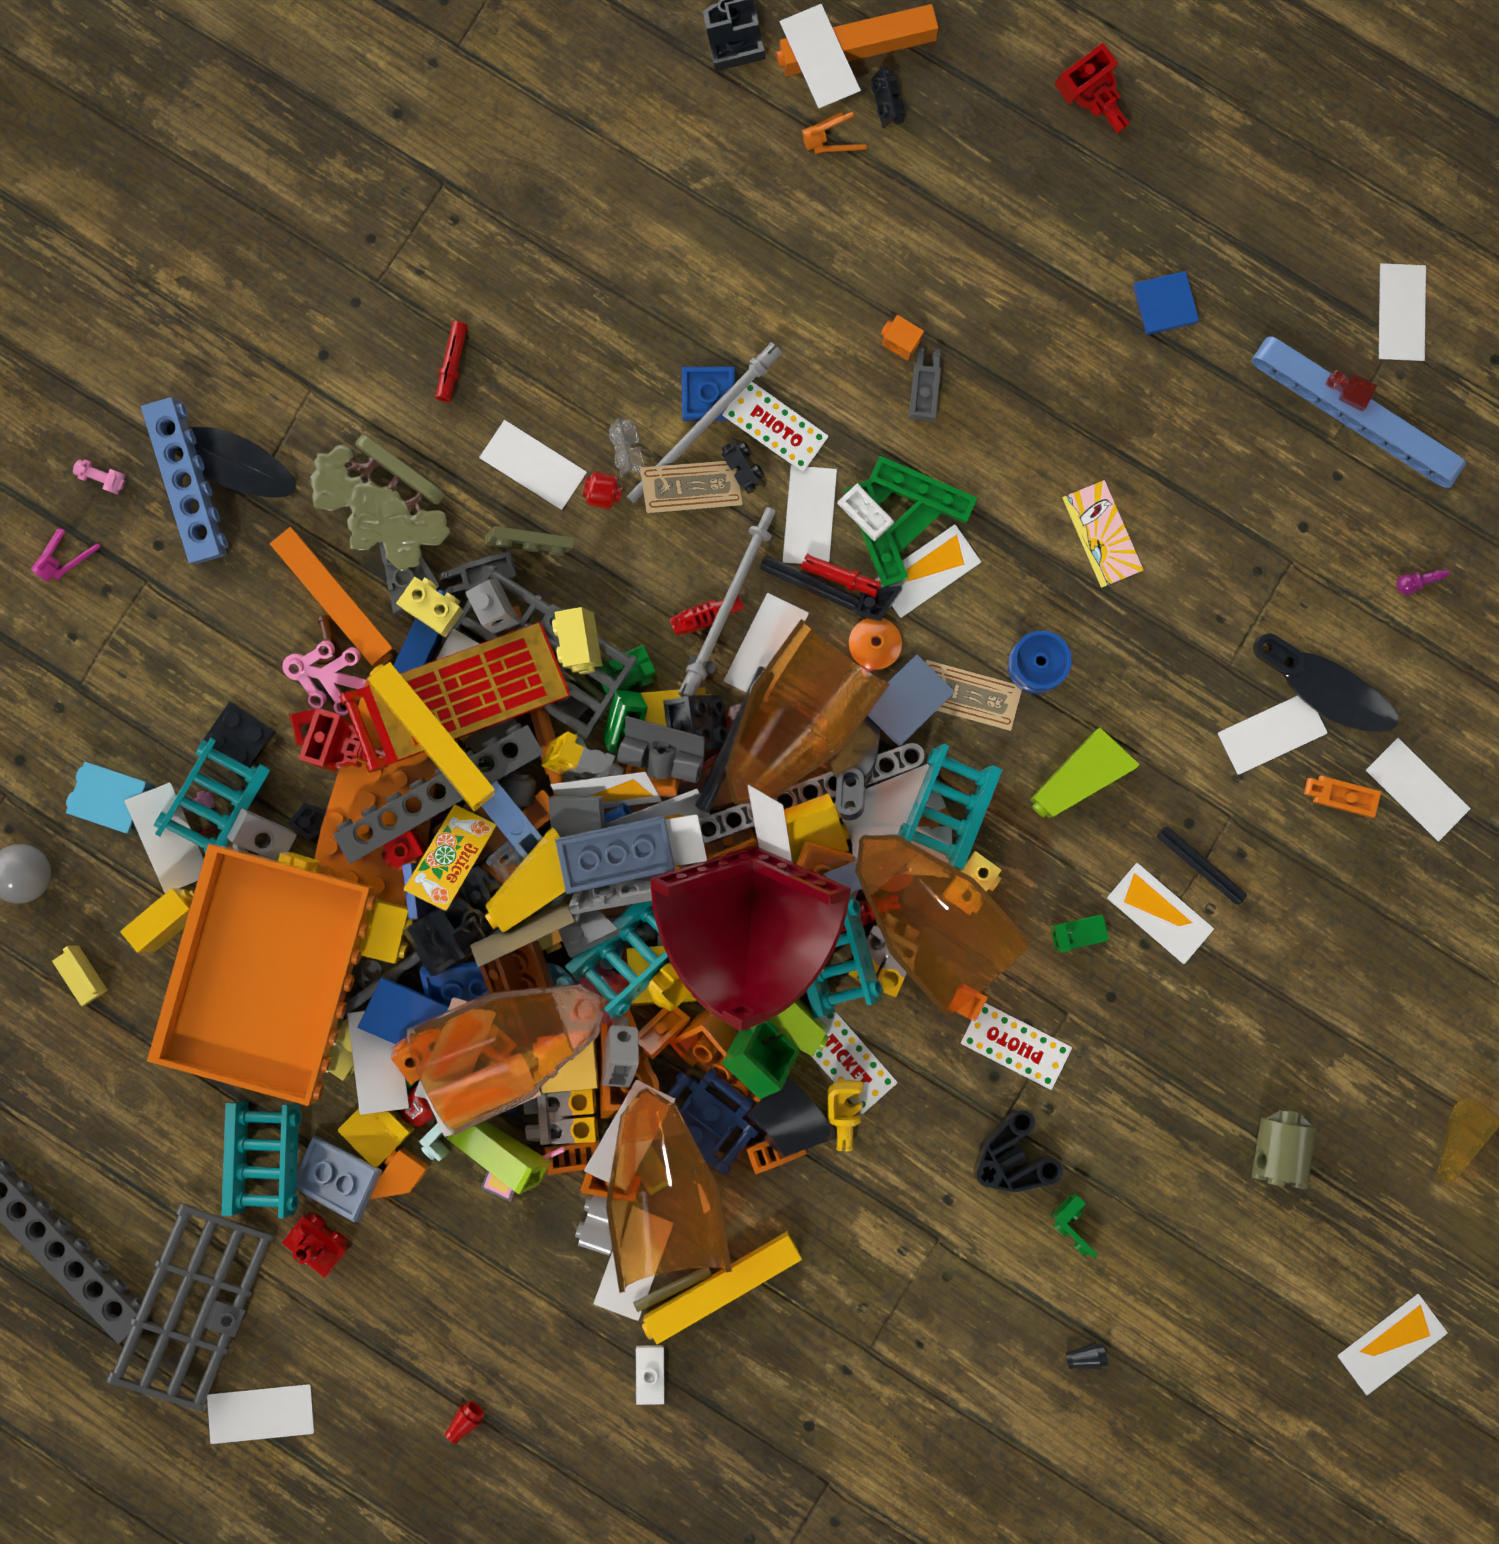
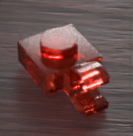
[1325,370,1377,411]

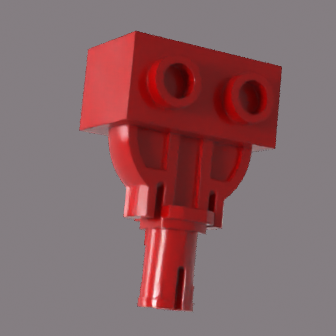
[1054,43,1130,134]
[298,708,389,773]
[282,1212,351,1278]

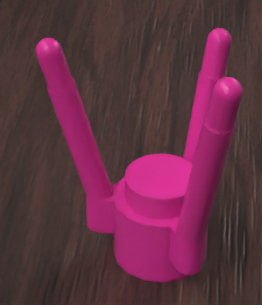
[31,528,100,582]

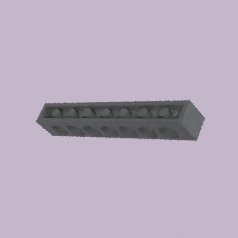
[333,723,544,863]
[0,1158,151,1344]

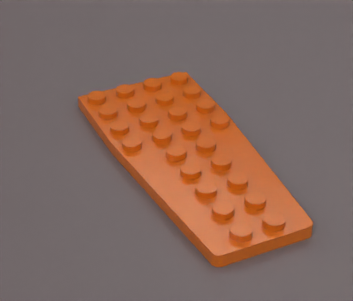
[314,675,439,907]

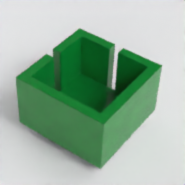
[722,1020,800,1099]

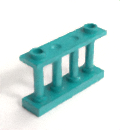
[153,737,270,853]
[897,744,1002,871]
[807,894,883,1018]
[565,901,671,1019]
[221,1101,302,1218]

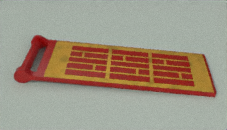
[339,622,570,773]

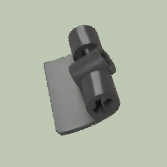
[617,716,705,784]

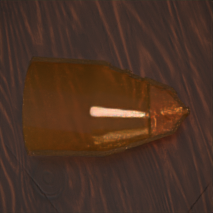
[725,619,890,805]
[855,835,1032,1018]
[407,984,608,1135]
[606,1087,732,1293]

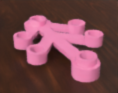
[283,641,366,715]

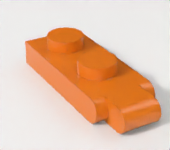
[1304,776,1381,818]

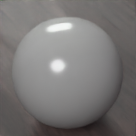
[0,844,51,904]

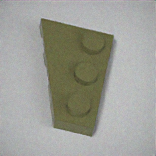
[484,526,574,556]

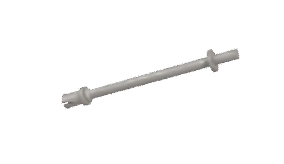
[626,342,782,504]
[678,507,775,697]

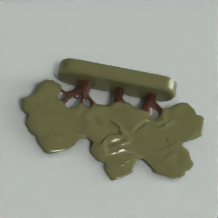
[310,434,450,571]

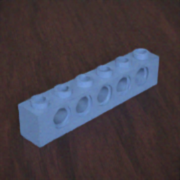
[141,397,228,564]

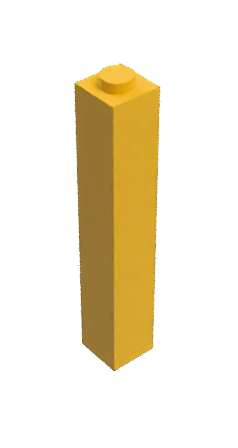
[368,662,496,811]
[642,1231,802,1344]

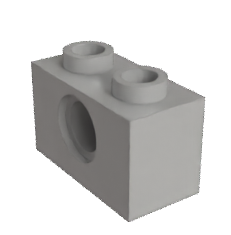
[227,808,297,861]

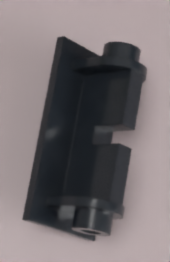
[871,66,906,128]
[721,438,766,494]

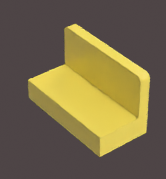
[52,946,108,1006]

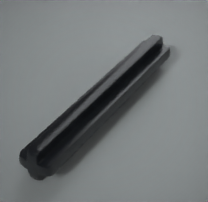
[760,556,860,611]
[1157,826,1247,905]

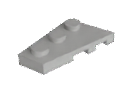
[569,873,662,914]

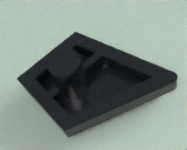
[854,586,903,622]
[287,802,327,840]

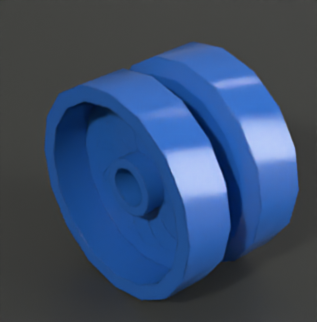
[1007,631,1072,694]

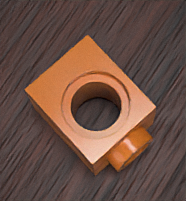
[881,315,924,361]

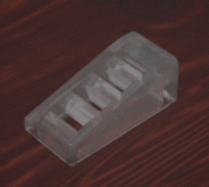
[486,840,524,882]

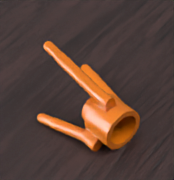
[802,112,867,155]

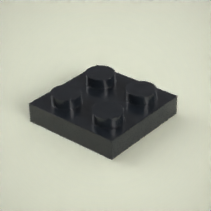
[203,701,276,768]

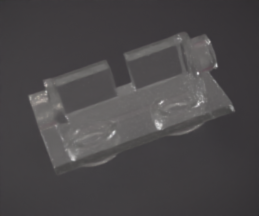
[609,417,644,477]

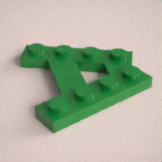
[844,456,977,587]

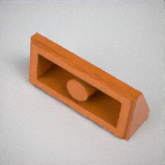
[704,825,759,860]

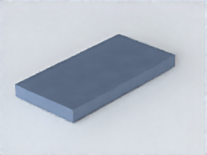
[555,815,675,894]

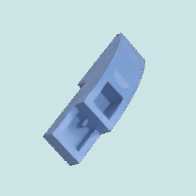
[482,781,543,859]

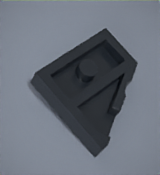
[458,863,503,915]

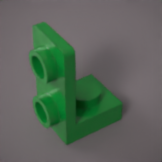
[1049,915,1109,953]
[1050,1192,1098,1259]

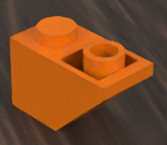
[370,1147,430,1199]

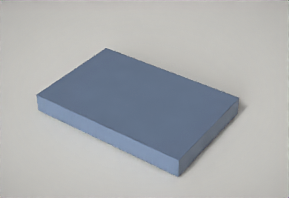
[861,655,955,747]
[296,1135,382,1222]

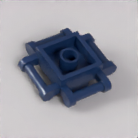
[652,1067,759,1180]

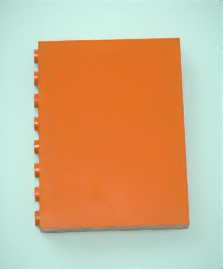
[147,844,377,1106]

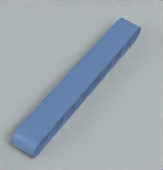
[1251,337,1466,488]

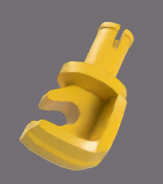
[647,963,688,1012]
[828,1080,864,1152]

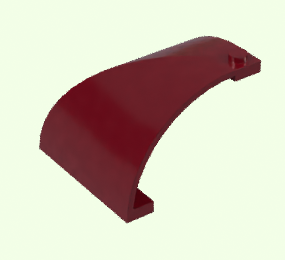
[651,847,851,1031]

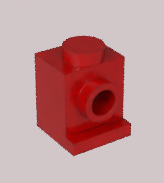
[288,709,316,747]
[382,828,427,869]

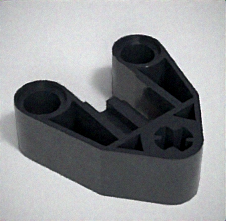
[973,1108,1063,1192]

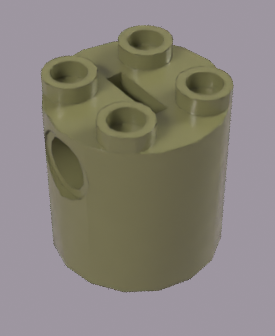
[1251,1109,1317,1189]

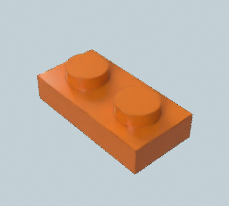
[638,1007,691,1060]

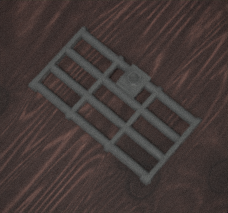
[441,565,638,741]
[106,1203,275,1411]

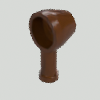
[312,615,342,665]

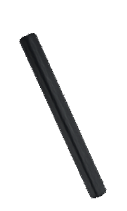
[695,666,772,813]

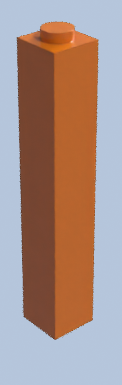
[776,4,938,76]
[270,527,397,667]

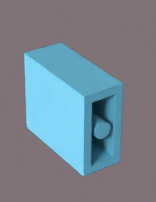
[66,762,155,835]

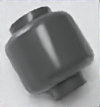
[501,770,536,811]

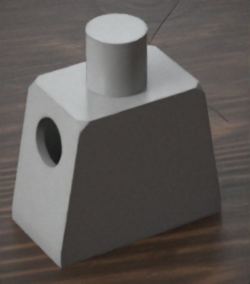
[466,578,520,636]
[602,1016,639,1087]

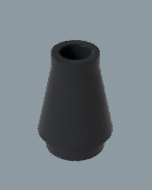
[1066,1341,1108,1370]

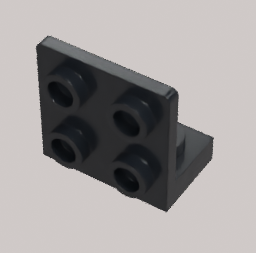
[663,695,728,750]

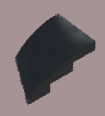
[703,0,766,71]
[402,897,501,977]
[747,1076,837,1158]

